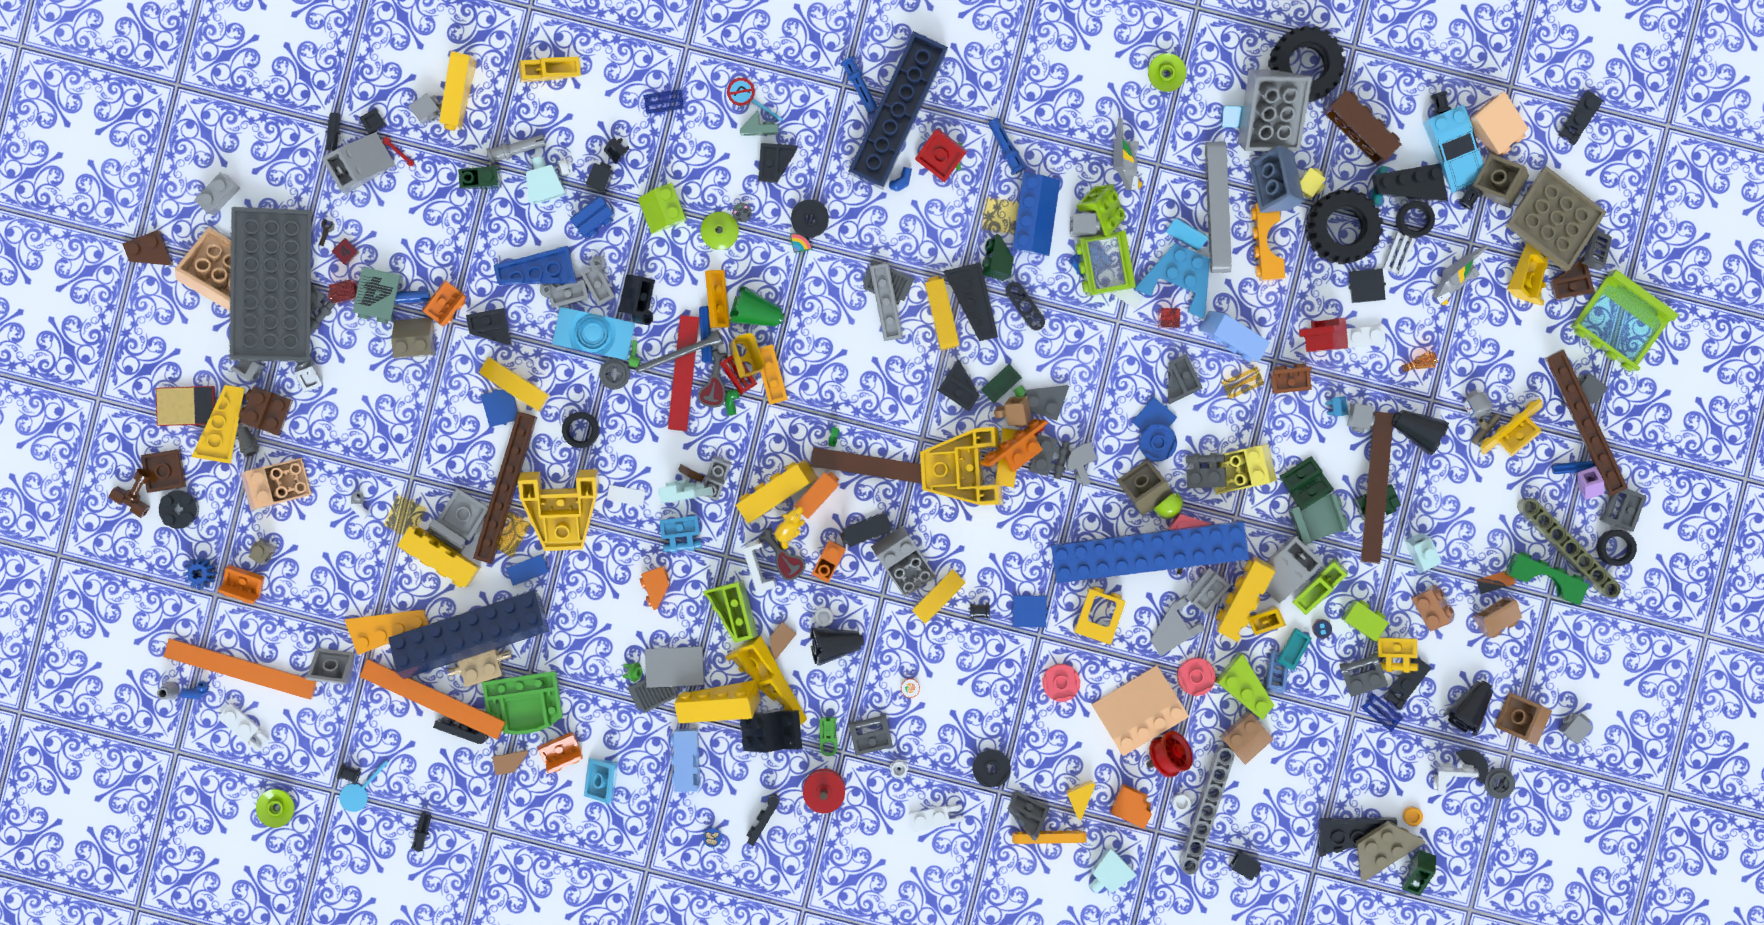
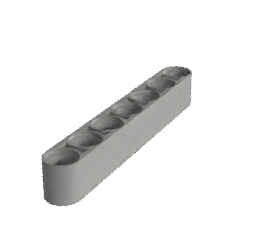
[1205,141,1232,273]
[1179,745,1235,875]

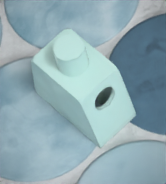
[526,157,567,205]
[1404,533,1442,574]
[1089,846,1137,894]

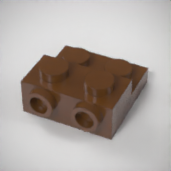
[239,386,293,436]

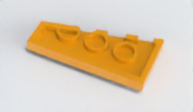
[344,609,429,655]

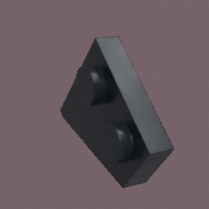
[758,143,798,183]
[466,308,512,345]
[937,360,980,411]

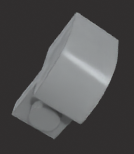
[1066,442,1098,486]

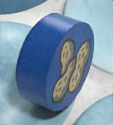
[703,827,722,847]

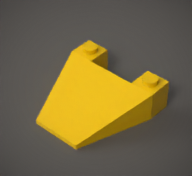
[920,427,1003,506]
[518,469,599,551]

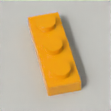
[705,270,730,328]
[759,344,788,405]

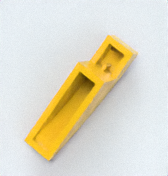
[478,356,551,412]

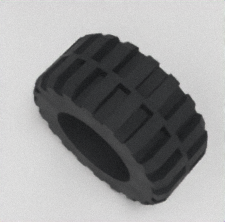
[1268,25,1346,102]
[1305,189,1383,264]

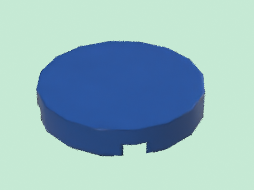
[1138,423,1177,462]

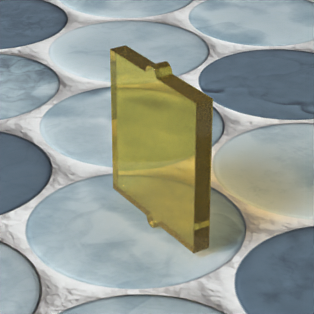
[982,198,1018,234]
[384,495,427,535]

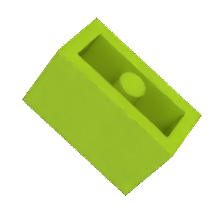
[1341,600,1389,642]

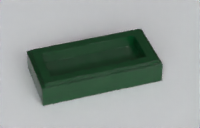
[981,364,1022,403]

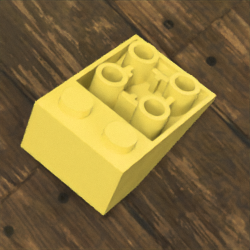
[1209,443,1277,494]

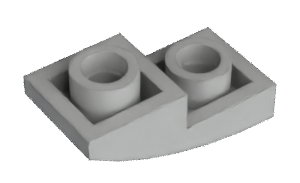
[704,456,732,501]

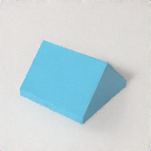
[584,758,618,804]

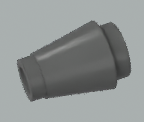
[237,427,259,457]

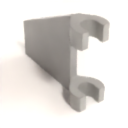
[1150,596,1205,656]

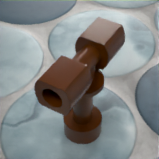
[108,468,151,518]

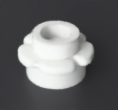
[557,158,572,176]
[890,759,909,778]

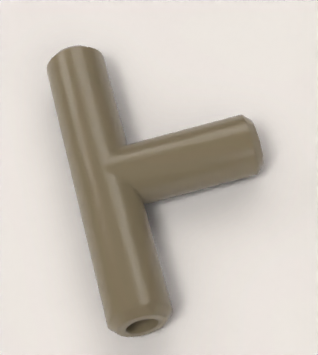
[1471,413,1501,445]

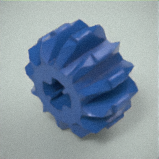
[183,557,217,590]

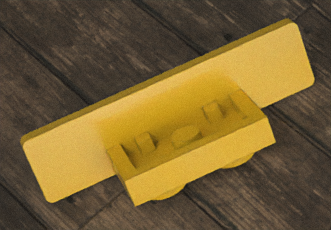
[1480,398,1543,457]

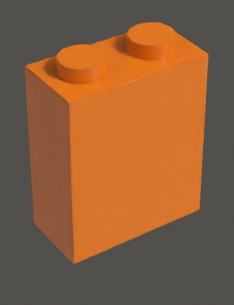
[793,472,840,519]

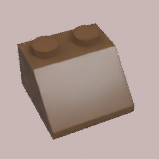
[1472,597,1522,638]
[1494,692,1552,745]
[1219,711,1274,765]

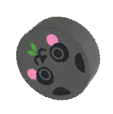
[732,203,752,223]

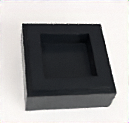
[360,108,387,135]

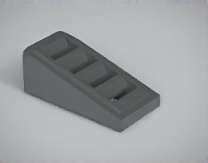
[1582,229,1612,271]

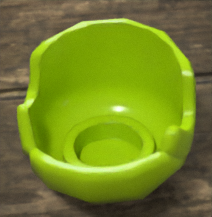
[1154,492,1183,519]

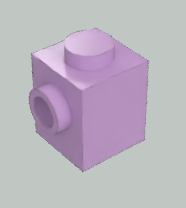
[1577,467,1604,500]

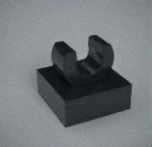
[604,138,630,164]

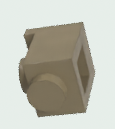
[248,538,278,565]

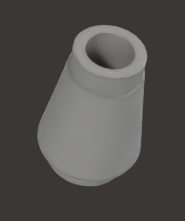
[157,682,179,701]

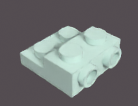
[658,480,713,503]

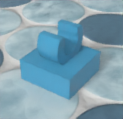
[1325,396,1349,417]

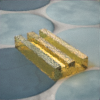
[1221,367,1264,399]

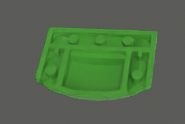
[482,671,563,734]

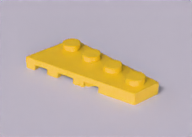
[191,385,244,464]

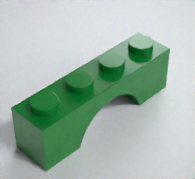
[1505,552,1590,606]

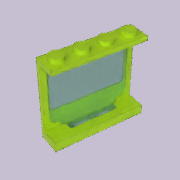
[1571,270,1679,372]

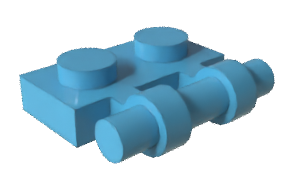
[659,515,702,553]

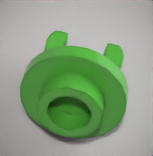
[622,662,642,682]

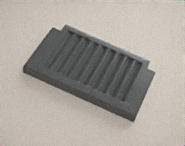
[863,260,914,305]
[627,679,679,713]

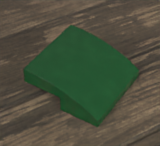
[1279,456,1334,511]

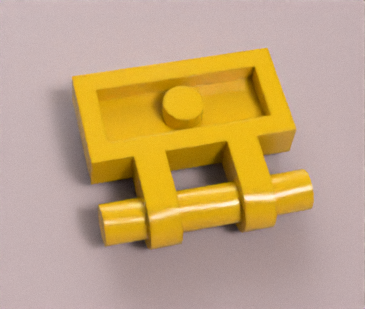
[1378,637,1419,673]

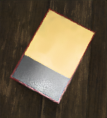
[156,386,216,426]

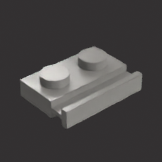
[428,519,465,553]
[1185,568,1231,615]

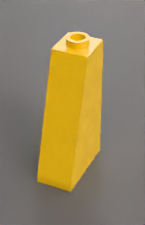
[439,51,477,131]
[925,276,960,351]

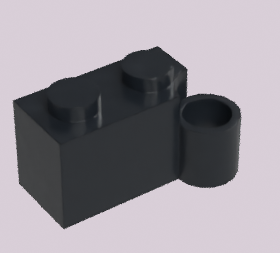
[618,274,655,325]

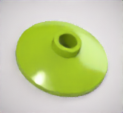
[1148,53,1186,92]
[701,212,739,250]
[256,789,295,828]

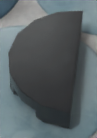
[1456,749,1488,784]

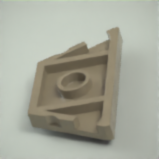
[1356,821,1425,882]

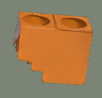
[1110,784,1152,829]

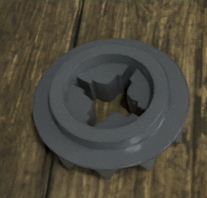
[599,359,630,390]
[1484,768,1515,799]

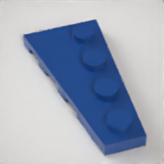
[493,246,577,285]

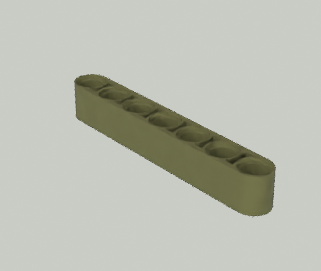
[1517,498,1621,598]

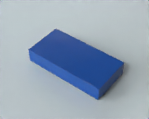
[506,554,550,586]

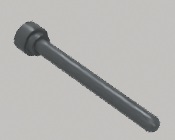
[636,330,724,373]

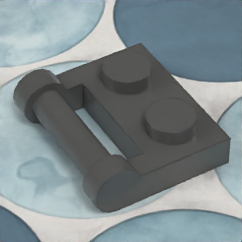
[1599,489,1647,532]
[1339,653,1388,697]
[848,713,893,756]

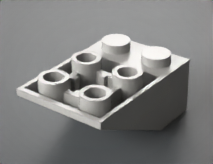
[322,132,396,194]
[871,526,936,598]
[1266,536,1324,604]

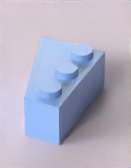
[1198,310,1270,363]
[671,728,700,792]

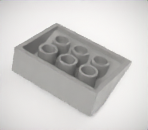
[1238,69,1312,151]

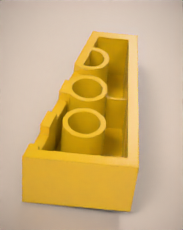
[735,459,818,524]
[1215,556,1276,642]
[674,680,761,723]

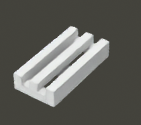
[1383,232,1416,275]

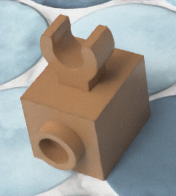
[994,396,1032,428]

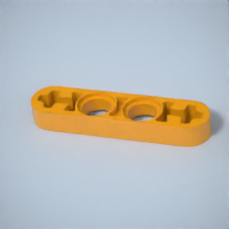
[1012,831,1087,844]

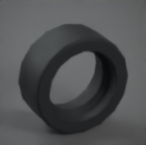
[1396,201,1435,238]
[562,412,600,448]
[1596,530,1637,566]

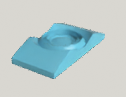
[552,307,635,360]

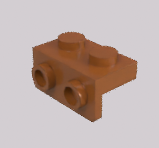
[1270,363,1312,394]

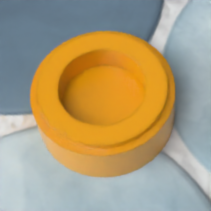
[1402,806,1423,826]

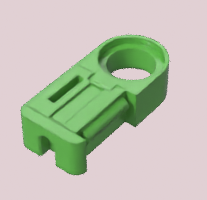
[820,717,838,756]

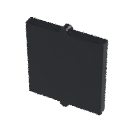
[1348,268,1386,303]

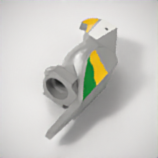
[1113,118,1142,190]
[1433,244,1489,305]

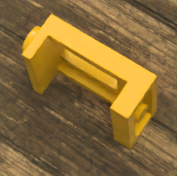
[1073,586,1126,645]

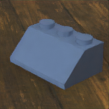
[1249,145,1305,213]

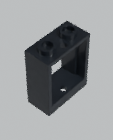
[840,512,892,547]

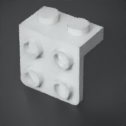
[1433,763,1479,795]

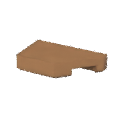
[770,622,797,660]
[492,750,529,775]

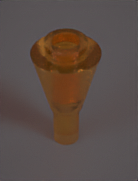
[1401,350,1438,372]

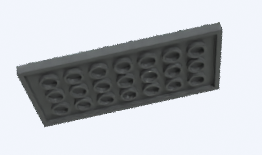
[229,207,311,362]

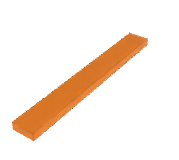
[163,638,317,700]
[359,659,506,739]

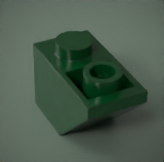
[458,166,502,190]
[982,234,1014,281]

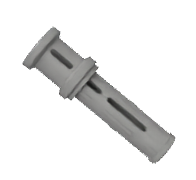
[486,134,546,165]

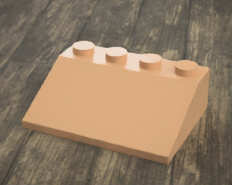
[175,227,231,311]
[1091,665,1189,756]

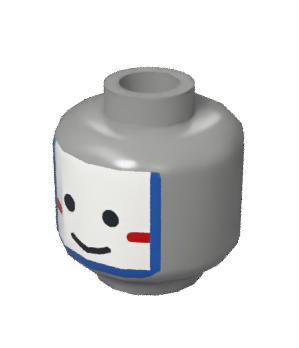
[1463,390,1493,420]

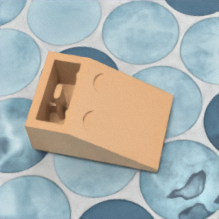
[241,458,312,511]

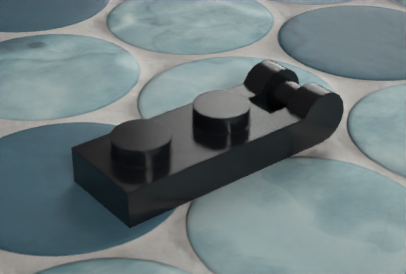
[1557,90,1604,146]
[1383,657,1432,710]
[433,717,489,744]
[746,793,780,846]

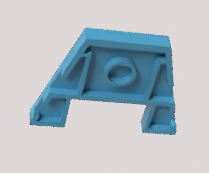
[1135,244,1210,319]

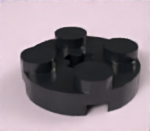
[791,200,829,238]
[159,490,199,529]
[972,748,1011,788]

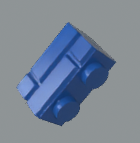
[570,195,615,239]

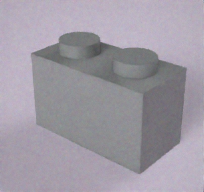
[194,172,241,216]
[1070,214,1100,237]

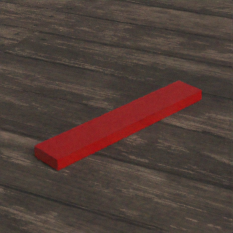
[668,315,700,431]

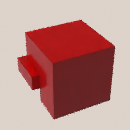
[1299,318,1348,352]

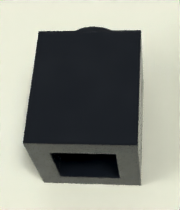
[586,162,614,194]
[1229,850,1261,881]

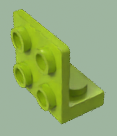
[1076,184,1125,236]

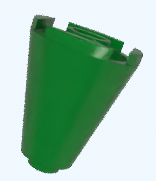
[729,285,784,327]

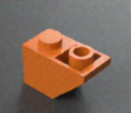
[811,539,846,583]
[639,566,671,610]

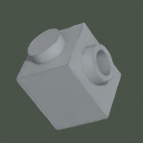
[408,93,441,125]
[1347,403,1375,433]
[1559,713,1593,745]

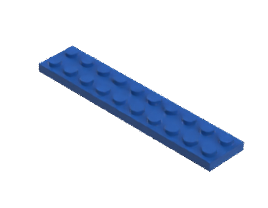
[1051,521,1249,583]

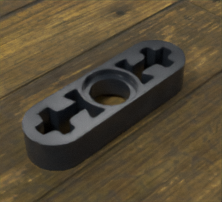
[1005,282,1045,331]

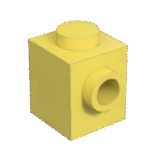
[1300,168,1326,199]

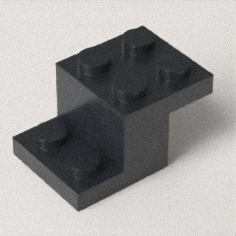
[740,709,803,753]

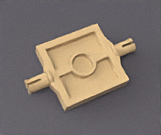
[447,649,512,687]

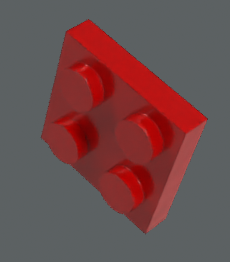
[915,128,968,183]

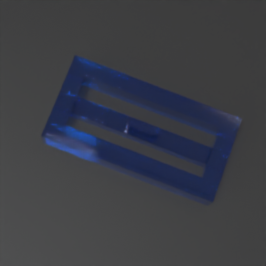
[643,89,684,115]
[1360,693,1403,732]

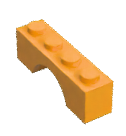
[1251,203,1285,281]

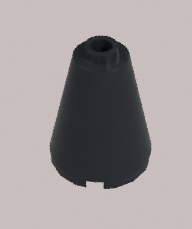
[1392,410,1449,456]
[810,627,864,666]
[1443,681,1493,736]

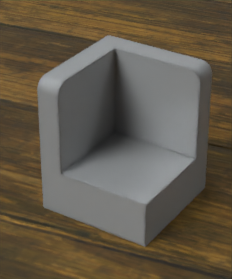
[230,361,265,382]

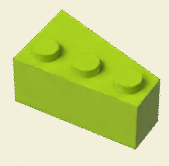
[702,580,758,643]
[1215,652,1275,720]

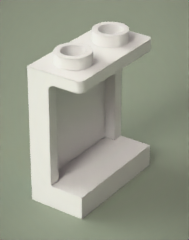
[743,540,777,593]

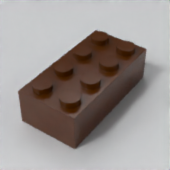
[1323,90,1402,166]

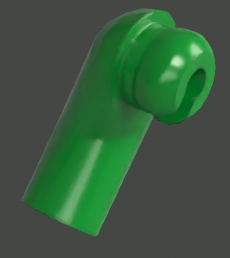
[725,389,740,416]

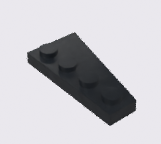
[1372,163,1448,202]
[943,262,998,342]
[1318,817,1397,857]

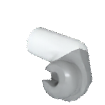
[351,491,370,520]

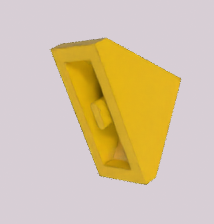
[1249,606,1286,635]
[1066,780,1096,820]

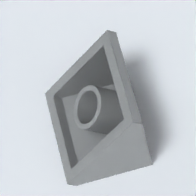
[306,648,355,685]

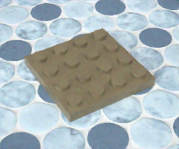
[1505,166,1606,272]

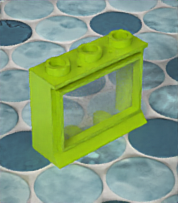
[1075,230,1136,297]

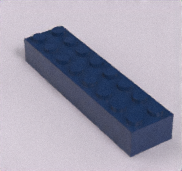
[848,31,948,190]
[388,590,549,679]

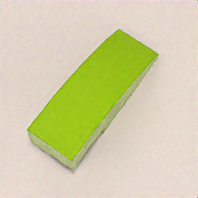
[1292,558,1348,615]

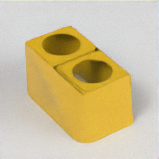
[728,333,764,378]

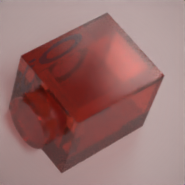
[328,279,358,305]
[1158,308,1180,329]

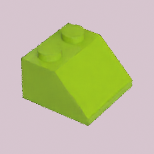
[638,182,687,234]

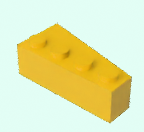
[397,525,481,588]

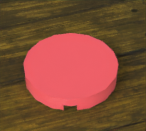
[1177,657,1216,696]
[1042,663,1080,702]

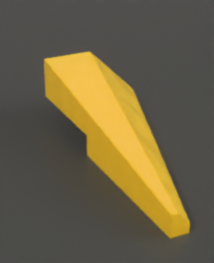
[1507,243,1548,306]
[725,635,807,724]

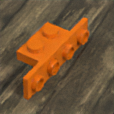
[980,419,1048,472]

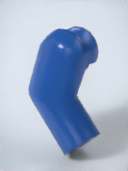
[889,167,912,192]
[181,681,209,699]

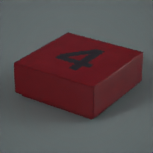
[332,238,360,265]

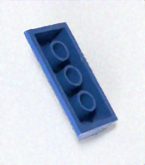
[1011,172,1060,256]

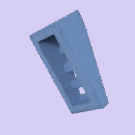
[1264,650,1288,693]

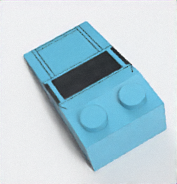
[1423,105,1484,193]

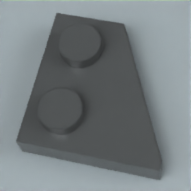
[1168,354,1203,404]
[1025,385,1069,421]
[1007,790,1050,841]

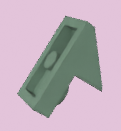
[740,110,779,136]

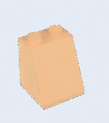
[1470,91,1529,156]

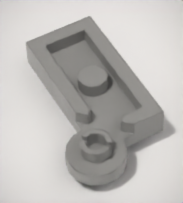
[580,256,616,306]
[540,280,590,308]

